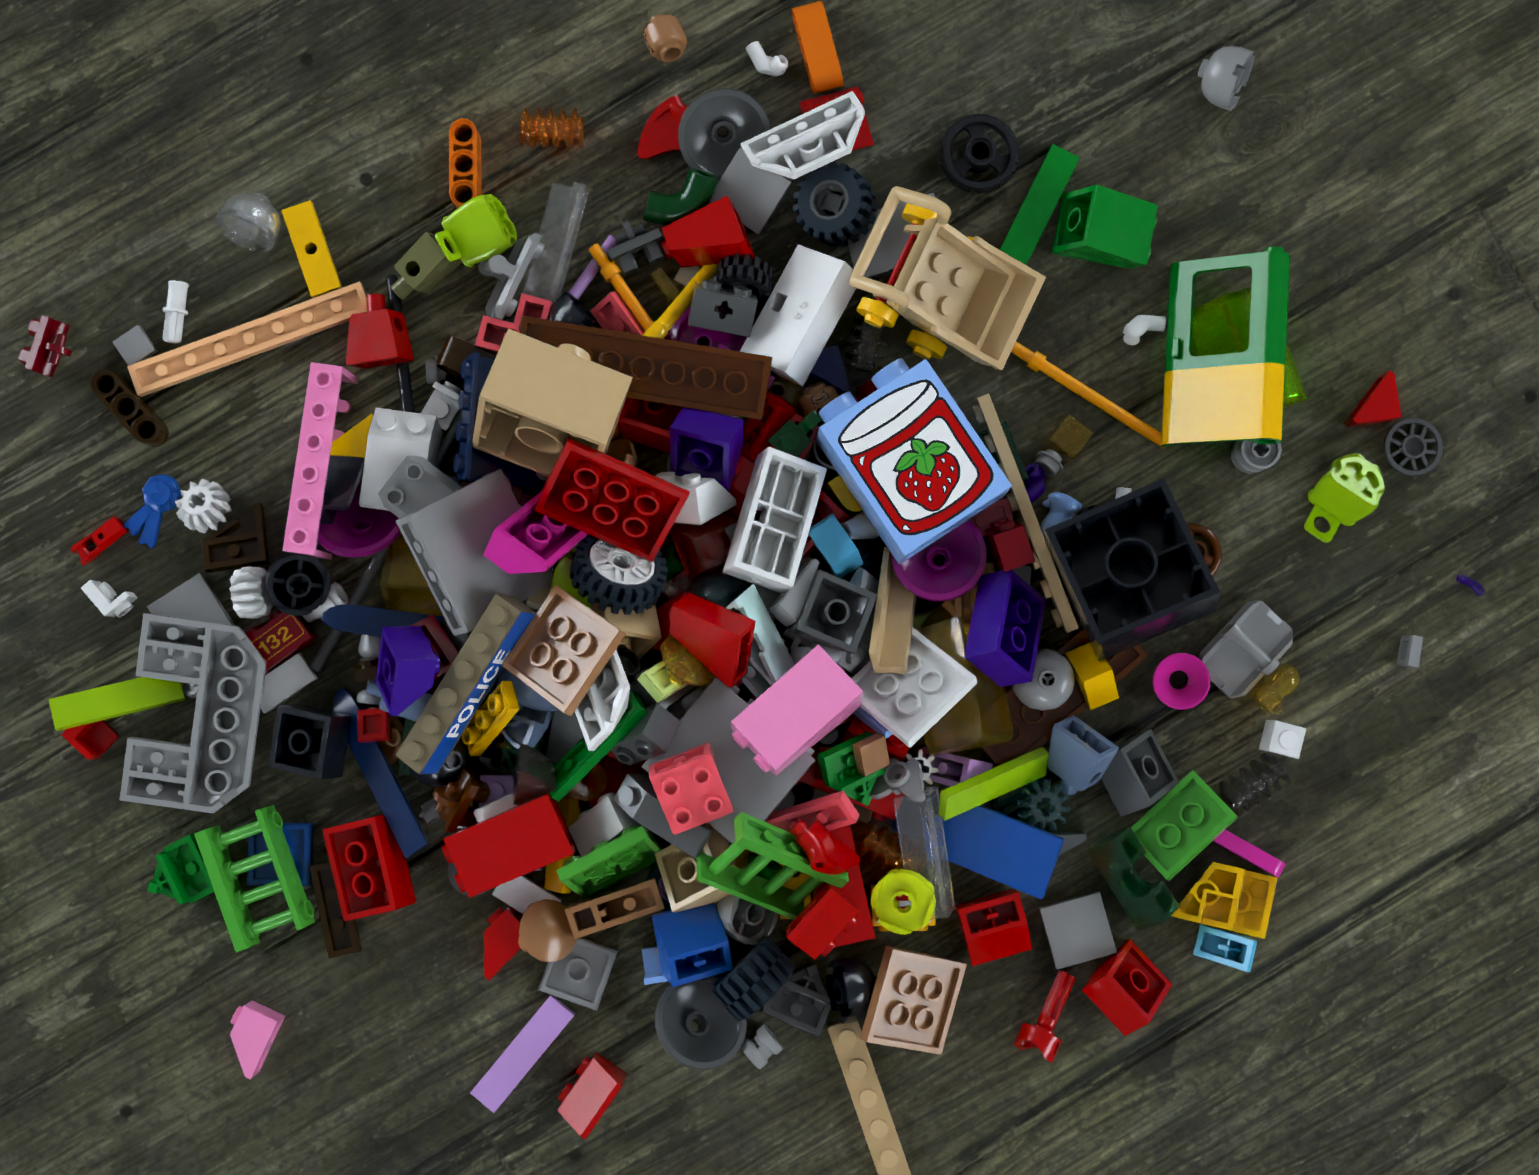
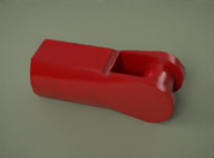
[70,515,128,566]

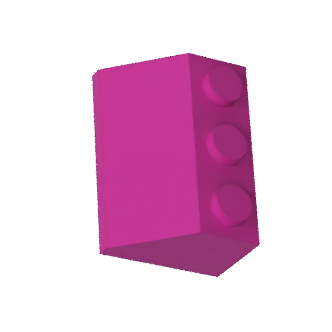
[483,491,588,574]

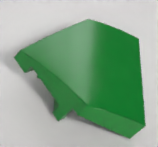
[817,731,886,806]
[147,832,214,904]

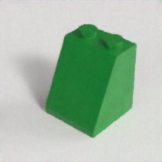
[1051,184,1158,269]

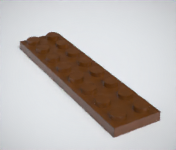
[520,316,773,420]

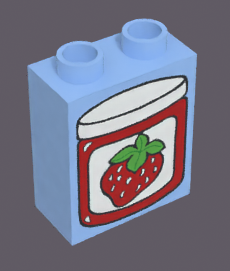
[816,358,1012,565]

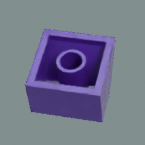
[670,407,744,492]
[376,626,440,716]

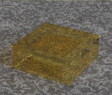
[651,267,679,304]
[1049,415,1093,459]

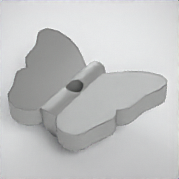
[870,758,926,802]

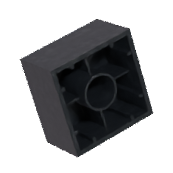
[1045,478,1220,661]

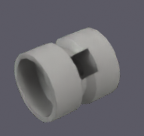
[1230,440,1282,474]

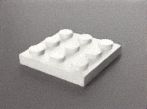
[851,627,978,748]

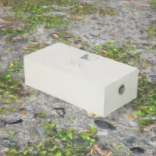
[740,245,856,386]
[723,447,827,593]

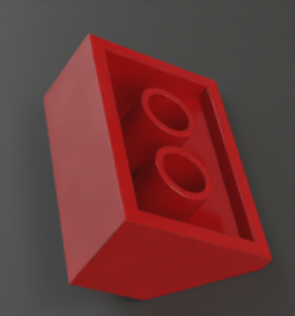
[322,814,417,921]

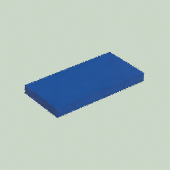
[925,805,1065,899]

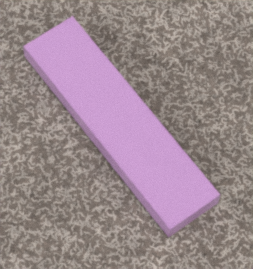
[470,995,575,1113]

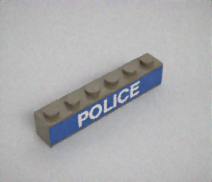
[395,593,536,774]

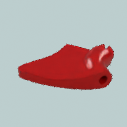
[638,95,688,160]
[790,819,860,875]

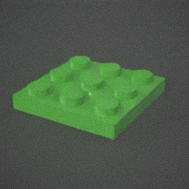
[556,825,664,899]

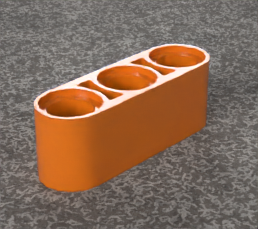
[791,1,844,94]
[449,118,482,208]

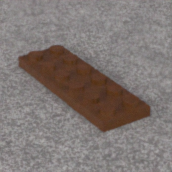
[965,629,1148,766]

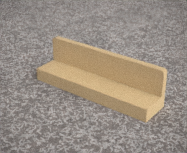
[869,547,916,674]

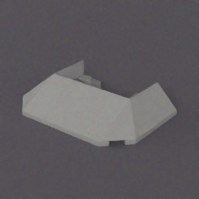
[119,613,266,813]

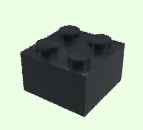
[268,704,352,780]

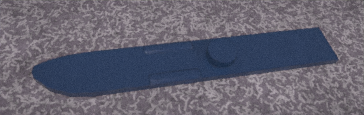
[322,605,444,637]
[333,688,429,858]

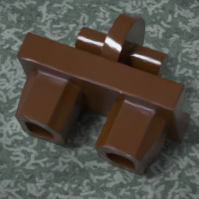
[432,768,490,833]

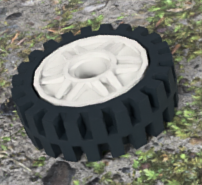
[570,535,668,615]

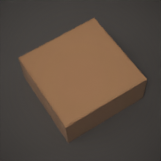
[852,733,890,777]

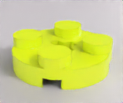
[871,869,936,935]

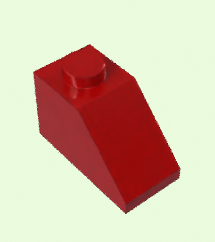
[484,906,522,981]

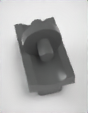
[607,221,665,277]

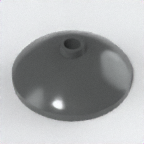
[678,88,770,182]
[655,976,747,1070]

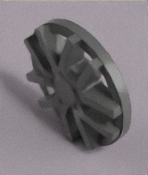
[1384,418,1443,476]

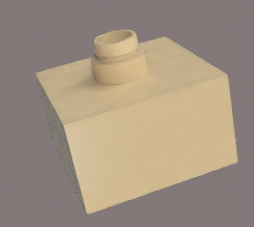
[472,328,633,476]

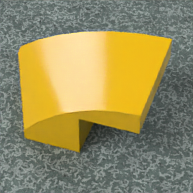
[1171,862,1278,939]

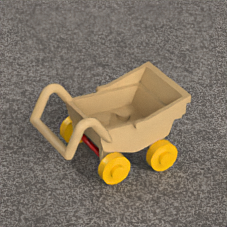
[849,186,1046,370]

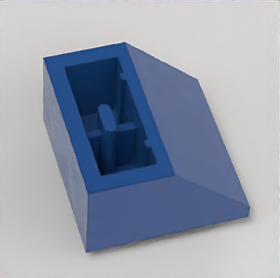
[652,903,733,987]

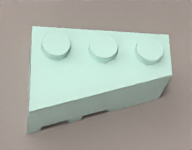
[726,583,795,698]

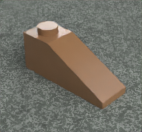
[564,878,665,940]

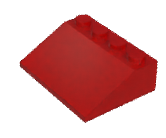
[534,438,690,562]

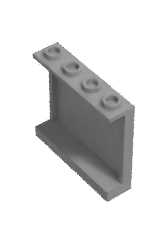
[396,469,553,636]
[642,678,817,843]

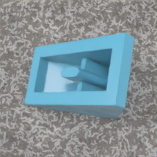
[808,513,863,579]
[1193,924,1257,972]

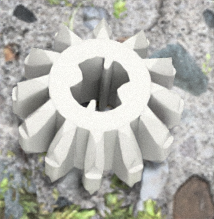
[175,479,232,534]
[229,566,273,619]

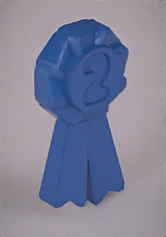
[123,474,182,548]

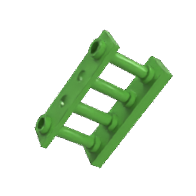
[194,805,316,952]
[696,812,849,920]

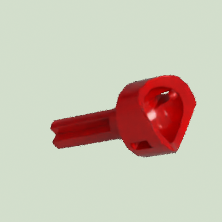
[1013,971,1076,1064]

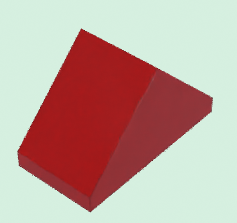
[1344,370,1402,427]

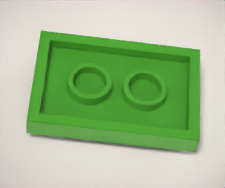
[1124,770,1238,881]

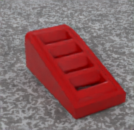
[741,392,796,461]

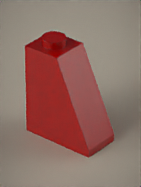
[662,195,755,268]
[668,592,756,688]

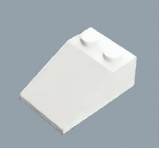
[359,407,443,511]

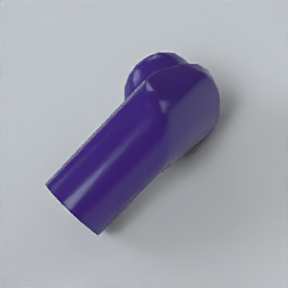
[1024,463,1045,504]

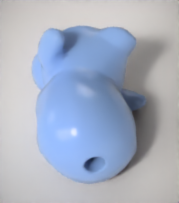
[1040,491,1082,541]

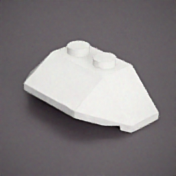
[740,91,865,179]
[575,650,630,751]

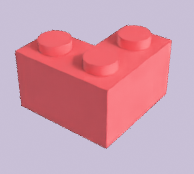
[475,293,553,356]

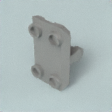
[478,233,544,320]
[378,456,462,519]
[1198,599,1293,698]

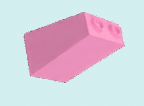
[731,644,863,776]

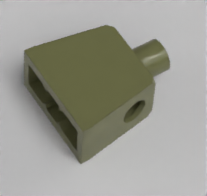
[390,232,462,300]

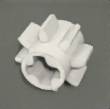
[905,749,939,785]

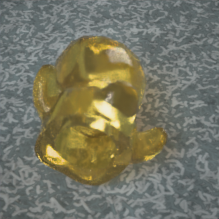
[1251,663,1300,715]

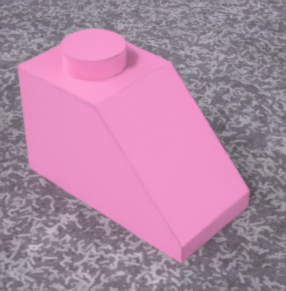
[230,1000,285,1080]

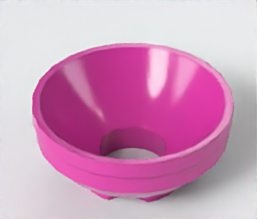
[1152,653,1211,710]

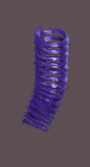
[1456,574,1485,596]

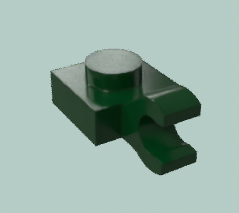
[767,410,822,457]

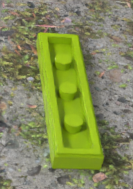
[48,677,185,731]
[938,747,1049,821]

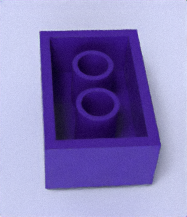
[964,570,1046,687]

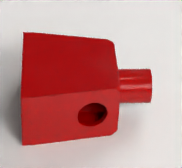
[346,294,414,369]

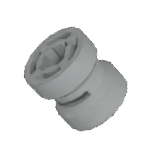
[741,1024,784,1070]

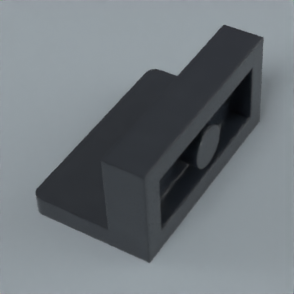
[320,455,365,524]

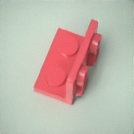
[649,742,733,835]

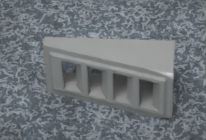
[769,558,820,627]

